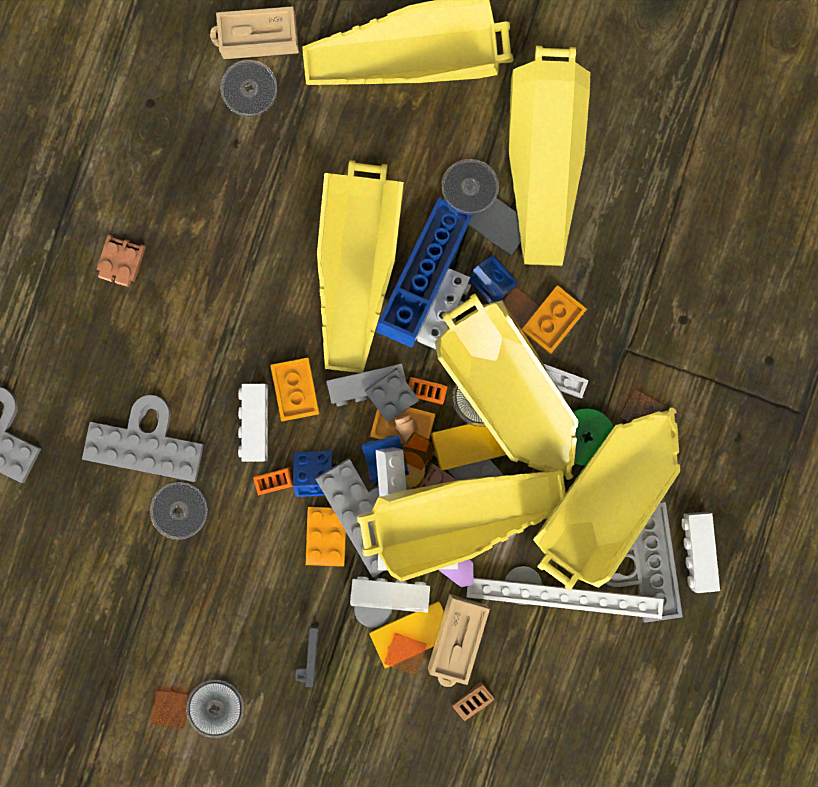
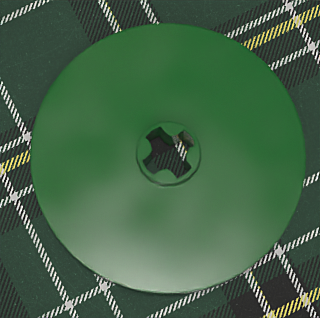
[573,409,614,466]

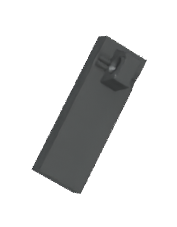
[295,624,319,687]

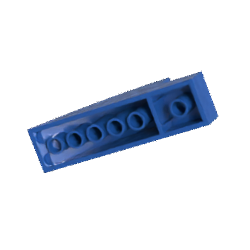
[376,198,474,348]

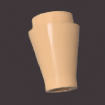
[395,414,417,445]

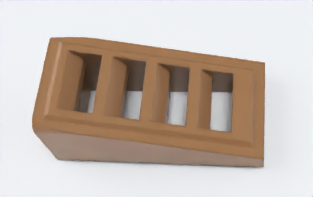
[452,681,495,721]

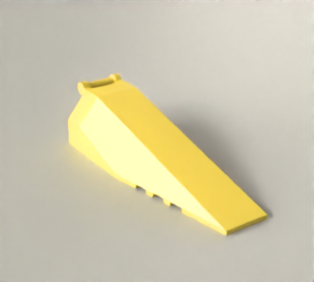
[302,0,514,85]
[509,45,590,266]
[317,160,404,373]
[357,470,565,581]

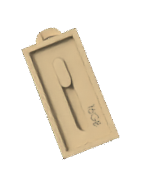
[210,6,299,59]
[428,594,490,687]

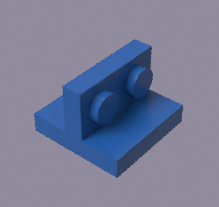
[469,255,518,303]

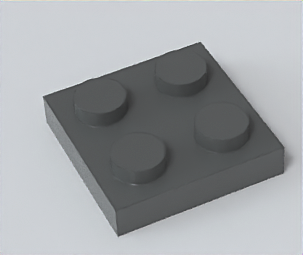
[365,368,419,422]

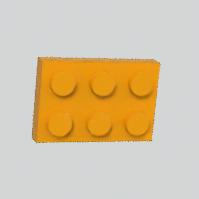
[521,285,587,354]
[271,358,320,421]
[370,407,435,451]
[306,506,346,566]

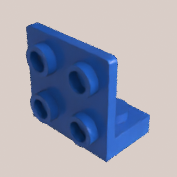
[362,435,409,484]
[293,451,332,497]

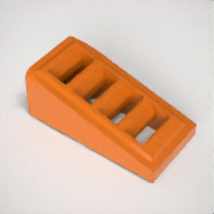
[409,377,447,405]
[253,466,293,495]

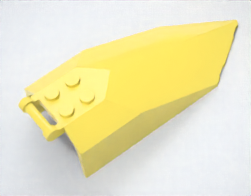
[435,294,578,480]
[533,408,680,591]

